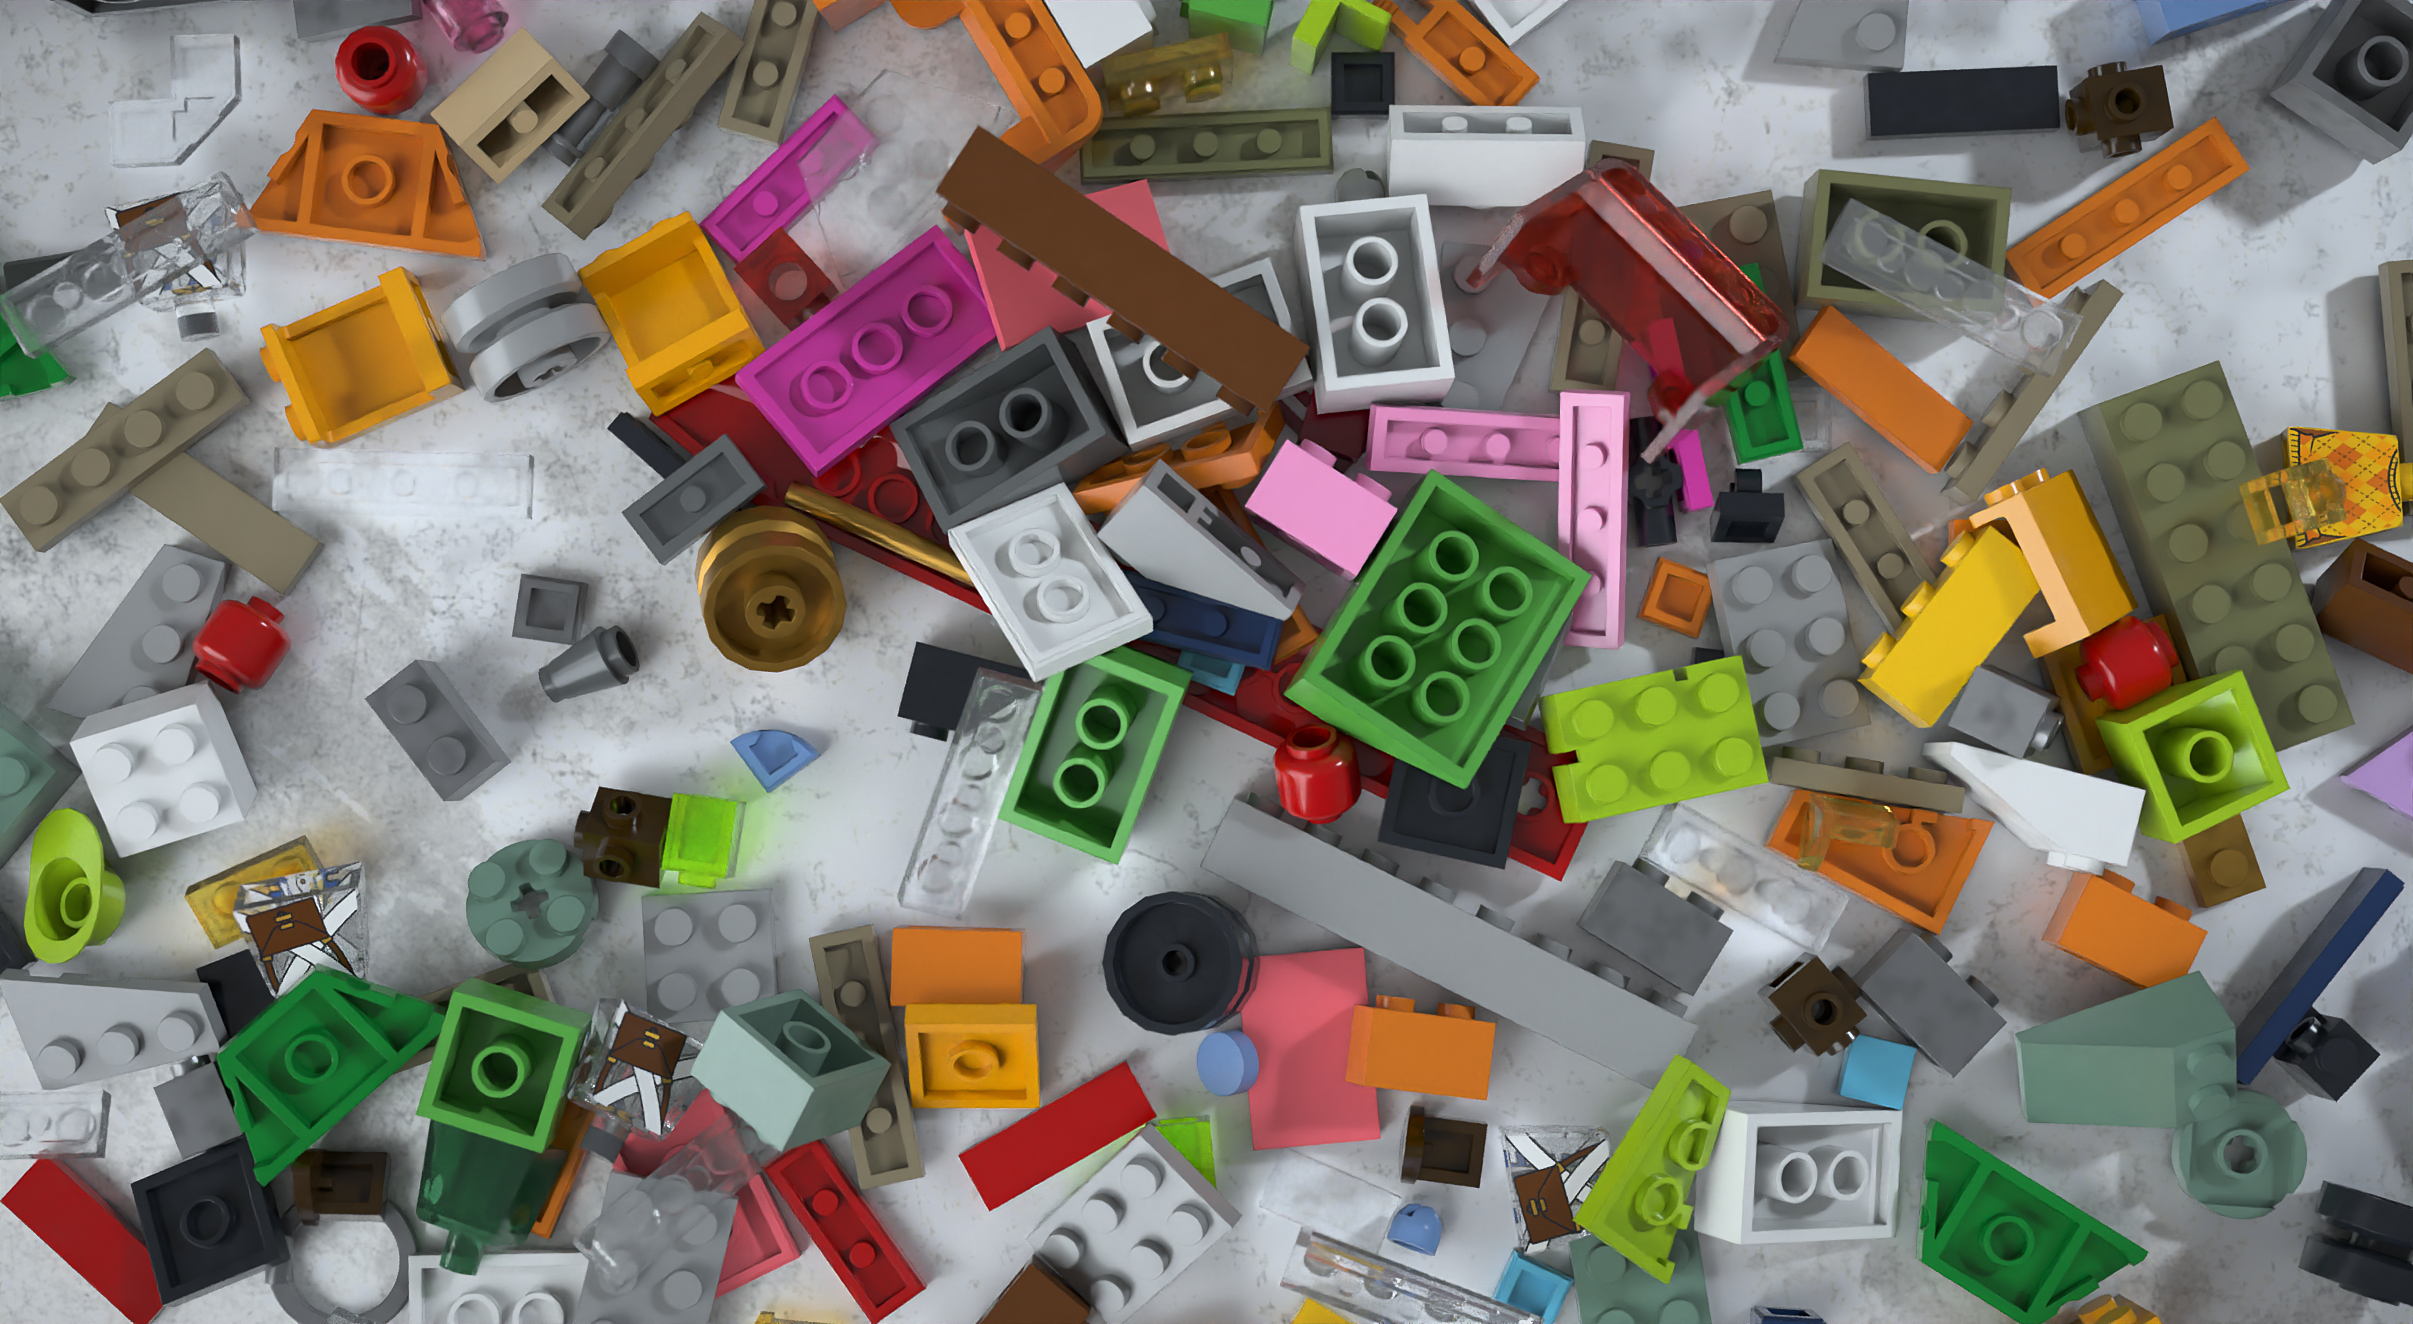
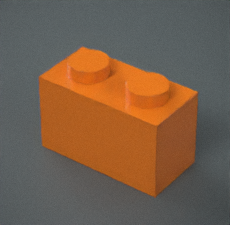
[2041,868,2208,990]
[890,925,1026,1006]
[1345,995,1496,1101]

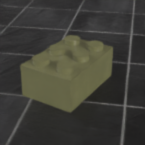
[1793,169,2012,327]

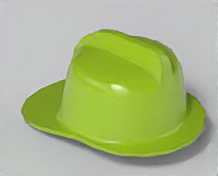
[24,808,126,964]

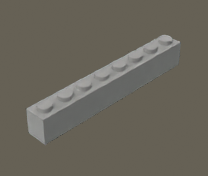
[1200,792,1699,1090]

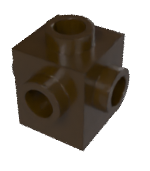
[2065,61,2174,159]
[574,786,675,889]
[1757,952,1867,1057]

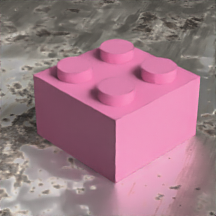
[1244,438,1398,583]

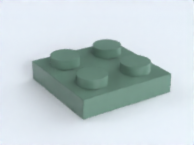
[1566,1214,1712,1324]

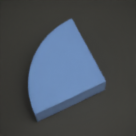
[730,730,821,793]

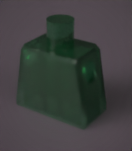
[416,1120,568,1276]

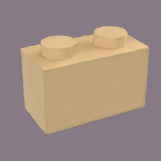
[430,26,591,185]

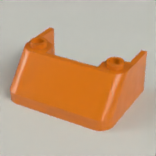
[812,0,1103,236]

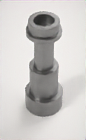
[541,29,660,167]

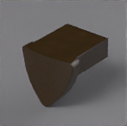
[1399,1105,1488,1188]
[291,1149,391,1226]

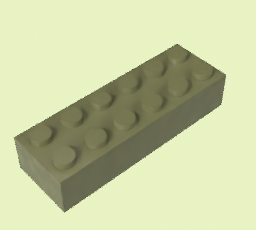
[2077,360,2355,752]

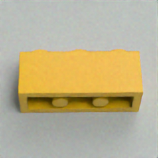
[1857,525,2041,728]

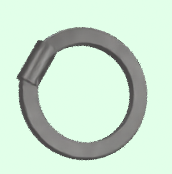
[265,1197,420,1324]

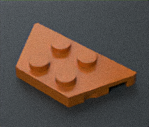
[237,109,487,262]

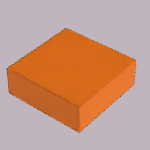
[1635,557,1713,640]

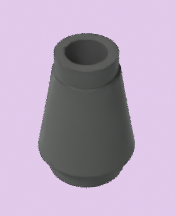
[538,625,640,703]

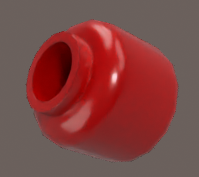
[335,25,428,116]
[193,596,291,695]
[2073,616,2178,711]
[1273,724,1362,824]

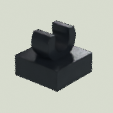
[1710,468,1785,543]

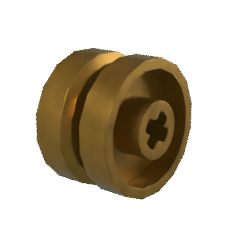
[694,505,847,673]

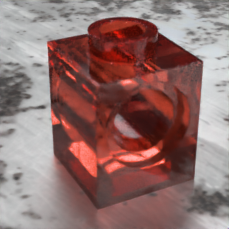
[733,226,839,332]

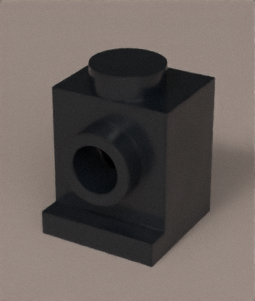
[2271,1006,2381,1102]

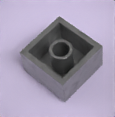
[2268,0,2413,165]

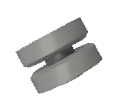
[441,253,611,403]

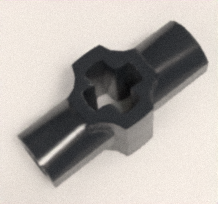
[1628,416,1682,548]

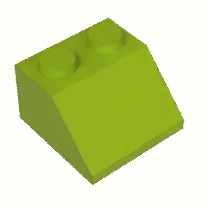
[2094,669,2290,844]

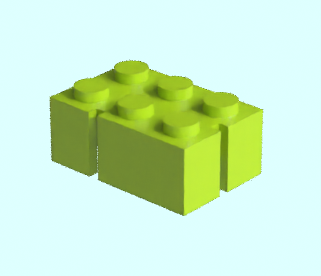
[1538,655,1769,824]

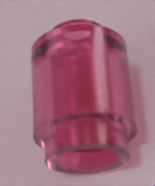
[422,0,509,54]

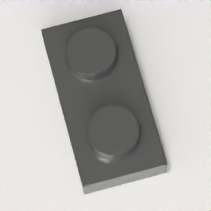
[621,434,768,565]

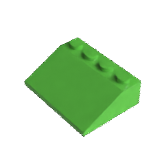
[1284,469,1592,789]

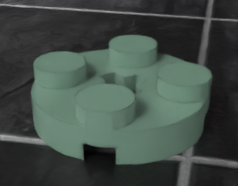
[466,839,599,970]
[2171,1088,2307,1219]

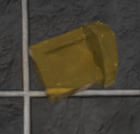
[1797,793,1901,872]

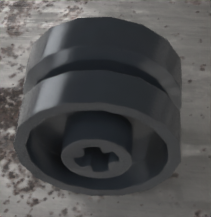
[1102,891,1260,1036]
[2298,1180,2413,1306]

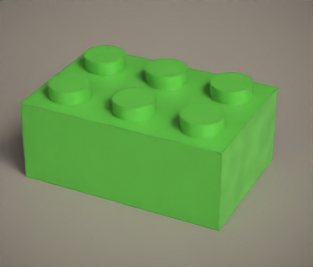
[997,644,1194,865]

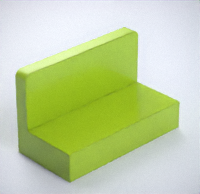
[1289,0,1392,76]

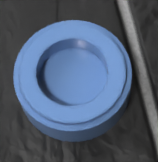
[1197,1030,1259,1097]

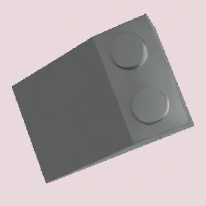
[889,325,1131,535]

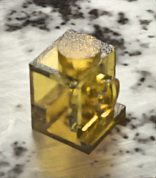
[2238,457,2348,546]

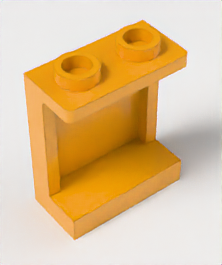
[577,211,766,417]
[260,266,466,451]
[1969,467,2139,659]

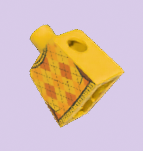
[2281,426,2413,552]

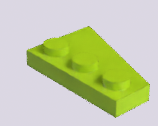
[1573,1054,1731,1286]

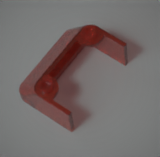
[1465,158,1790,464]

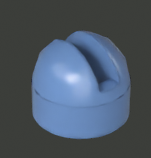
[1386,1204,1442,1256]

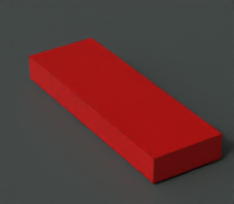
[958,1059,1157,1212]
[763,1138,927,1324]
[0,1151,167,1324]

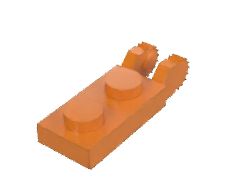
[1371,0,1541,106]

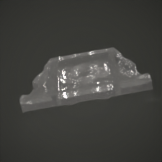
[797,69,1019,290]

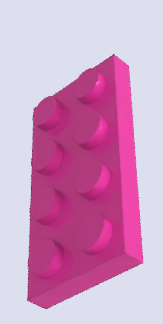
[735,224,998,479]

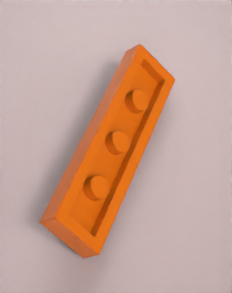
[2005,116,2250,310]

